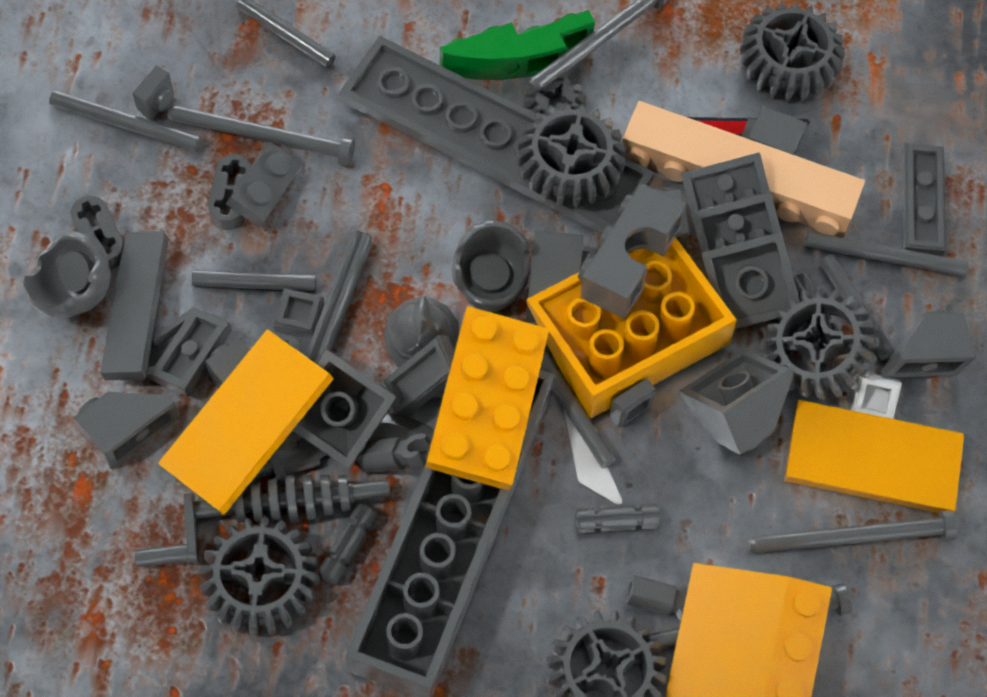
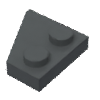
[146,307,232,397]

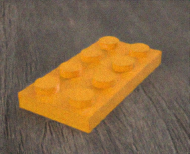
[424,306,549,491]

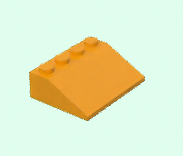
[527,237,736,418]
[664,563,832,697]

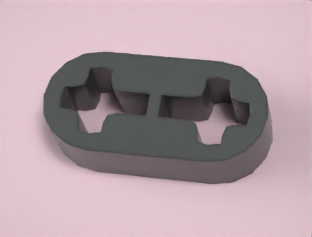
[208,154,251,230]
[71,196,123,269]

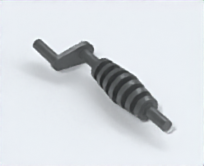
[135,475,391,567]

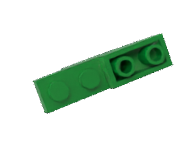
[440,10,595,80]

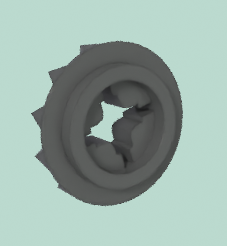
[524,75,586,116]

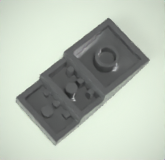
[681,152,800,329]

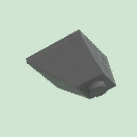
[293,349,398,469]
[679,349,793,455]

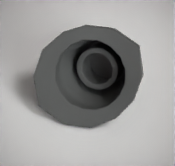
[384,295,459,368]

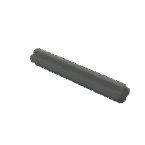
[305,230,372,364]

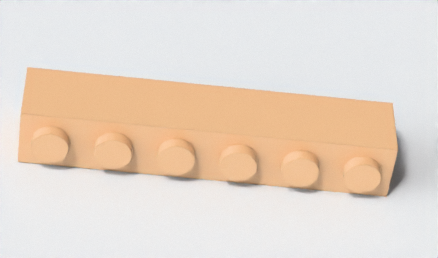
[622,101,865,238]

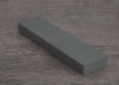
[100,231,169,381]

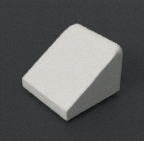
[851,373,902,419]

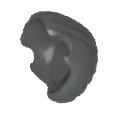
[452,220,529,312]
[23,231,111,318]

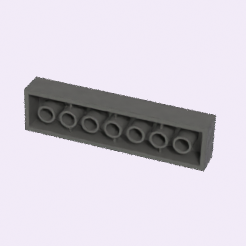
[345,369,555,697]

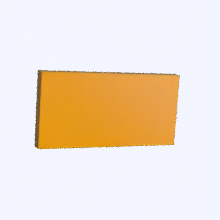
[158,329,334,515]
[784,400,964,513]

